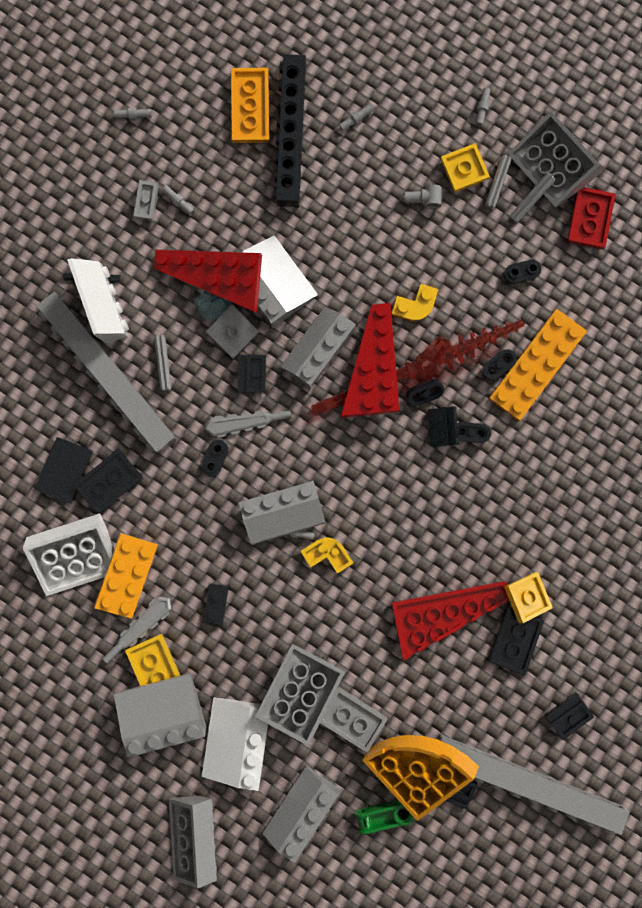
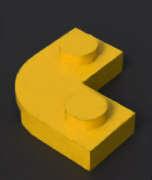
[392,284,438,322]
[300,538,353,574]

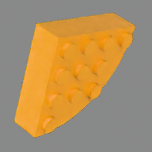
[362,735,479,821]

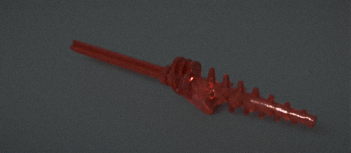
[311,319,525,416]

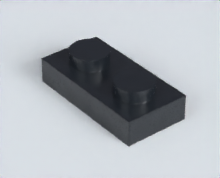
[203,583,229,625]

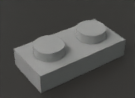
[133,180,159,221]

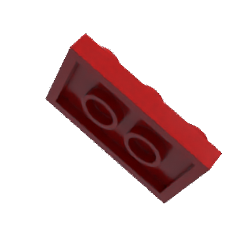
[567,187,616,250]

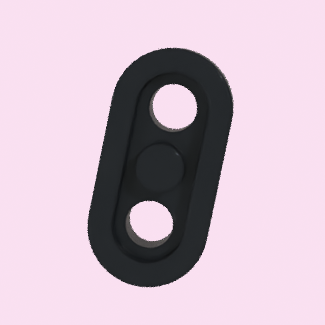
[503,260,541,285]
[482,349,517,381]
[406,379,444,406]
[458,422,491,444]
[202,440,228,477]

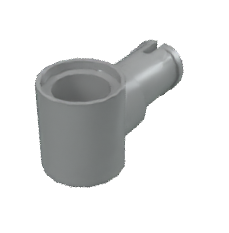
[405,185,442,209]

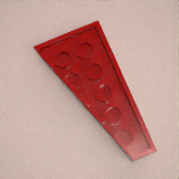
[154,250,262,313]
[341,303,400,418]
[391,581,510,661]

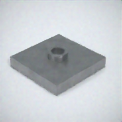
[205,305,259,359]

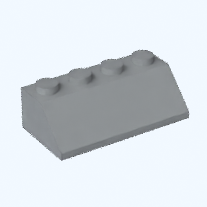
[280,307,356,389]
[239,481,326,545]
[262,766,339,863]
[169,796,217,889]

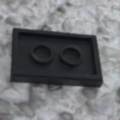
[35,437,94,504]
[73,448,144,514]
[488,607,545,676]

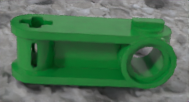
[354,799,414,835]

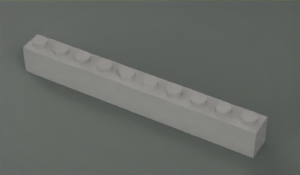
[36,292,177,454]
[438,734,630,835]

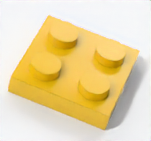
[440,143,490,193]
[504,572,553,623]

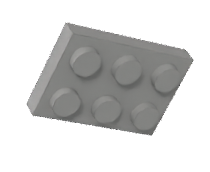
[320,686,388,753]

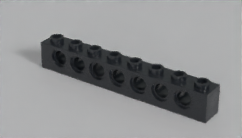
[273,54,306,207]

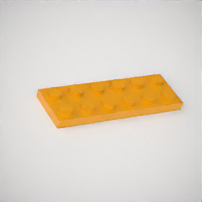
[489,309,587,421]

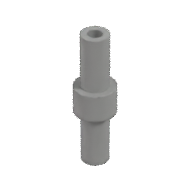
[476,88,490,126]
[339,104,374,131]
[114,108,152,120]
[162,185,194,215]
[289,530,315,540]

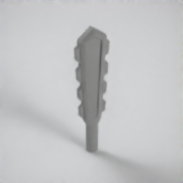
[205,410,292,438]
[103,597,171,664]

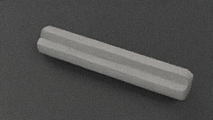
[485,155,511,209]
[510,173,555,223]
[154,335,171,391]

